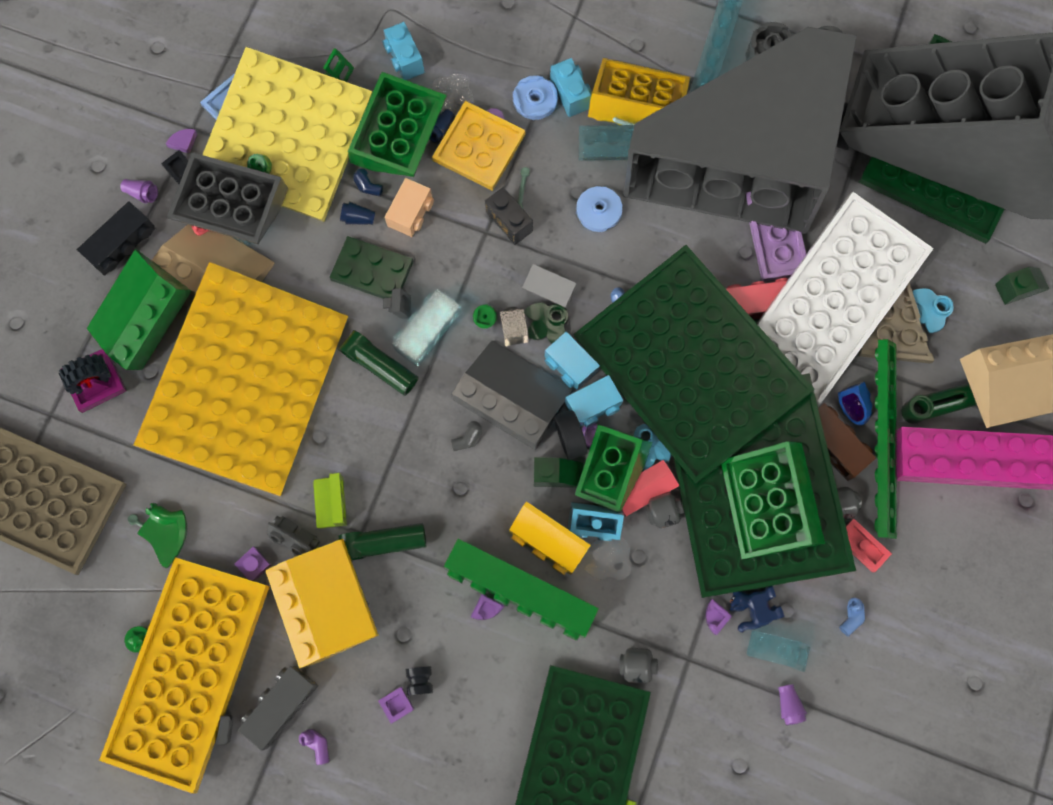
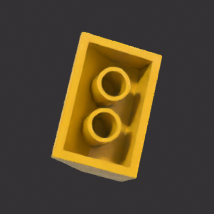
[509,501,591,576]

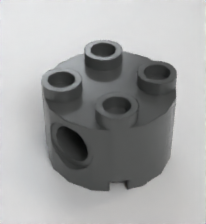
[746,22,794,61]

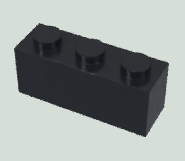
[76,201,156,276]

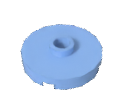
[513,75,558,120]
[576,186,623,232]

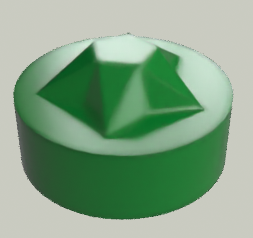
[247,154,272,174]
[473,304,497,329]
[124,626,148,653]

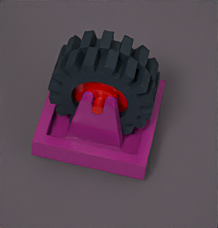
[59,349,127,413]

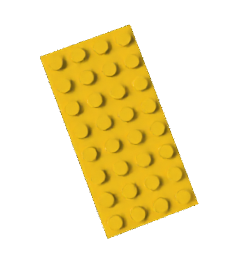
[99,557,270,794]

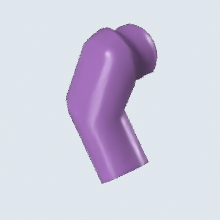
[299,729,329,765]

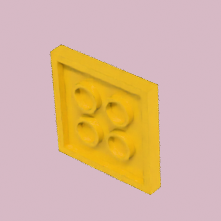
[432,101,526,191]

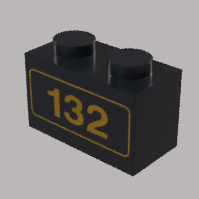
[485,187,533,245]

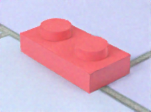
[846,518,892,573]

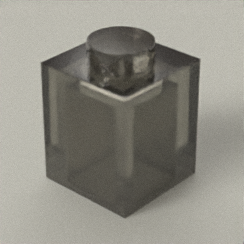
[500,307,528,346]

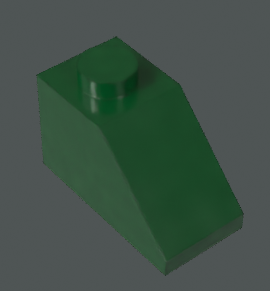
[995,267,1049,305]
[534,457,583,488]

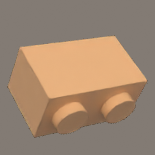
[385,178,434,237]

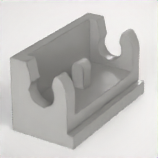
[522,264,577,308]

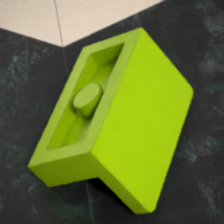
[313,473,347,529]

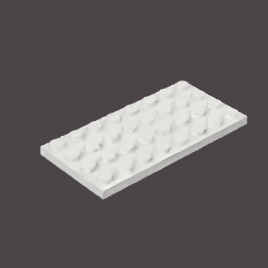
[757,192,934,407]

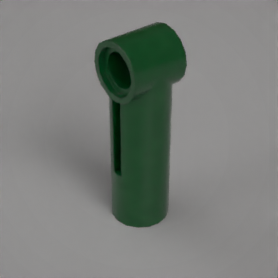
[339,330,418,396]
[901,383,977,424]
[338,523,427,561]

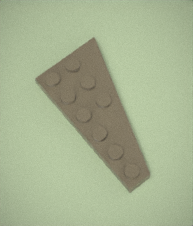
[859,283,934,364]

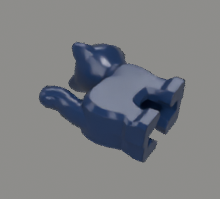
[729,586,785,633]

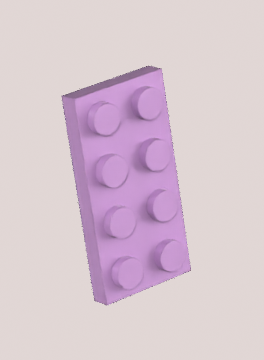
[745,192,806,282]

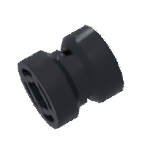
[406,666,433,695]

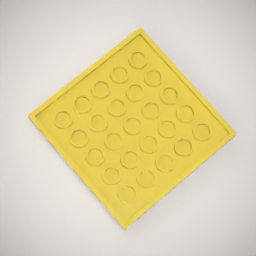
[203,47,373,222]

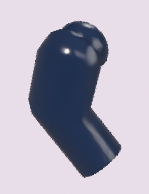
[353,168,383,197]

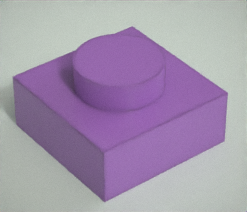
[235,546,272,582]
[378,687,415,724]

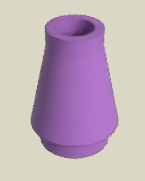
[120,179,158,204]
[778,684,807,726]

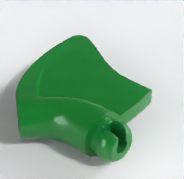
[137,503,187,568]

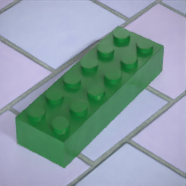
[444,539,599,641]

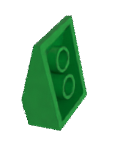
[575,424,652,512]

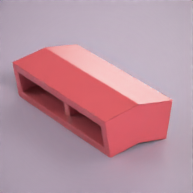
[621,460,679,517]

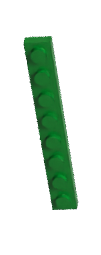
[875,339,897,539]

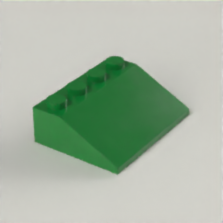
[348,72,447,177]
[86,249,192,370]
[722,441,825,559]

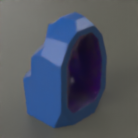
[838,382,873,425]

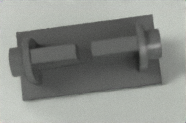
[267,516,320,556]

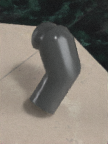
[451,421,482,451]

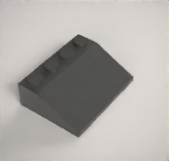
[167,152,288,244]
[452,341,573,450]

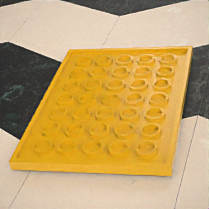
[133,262,348,497]

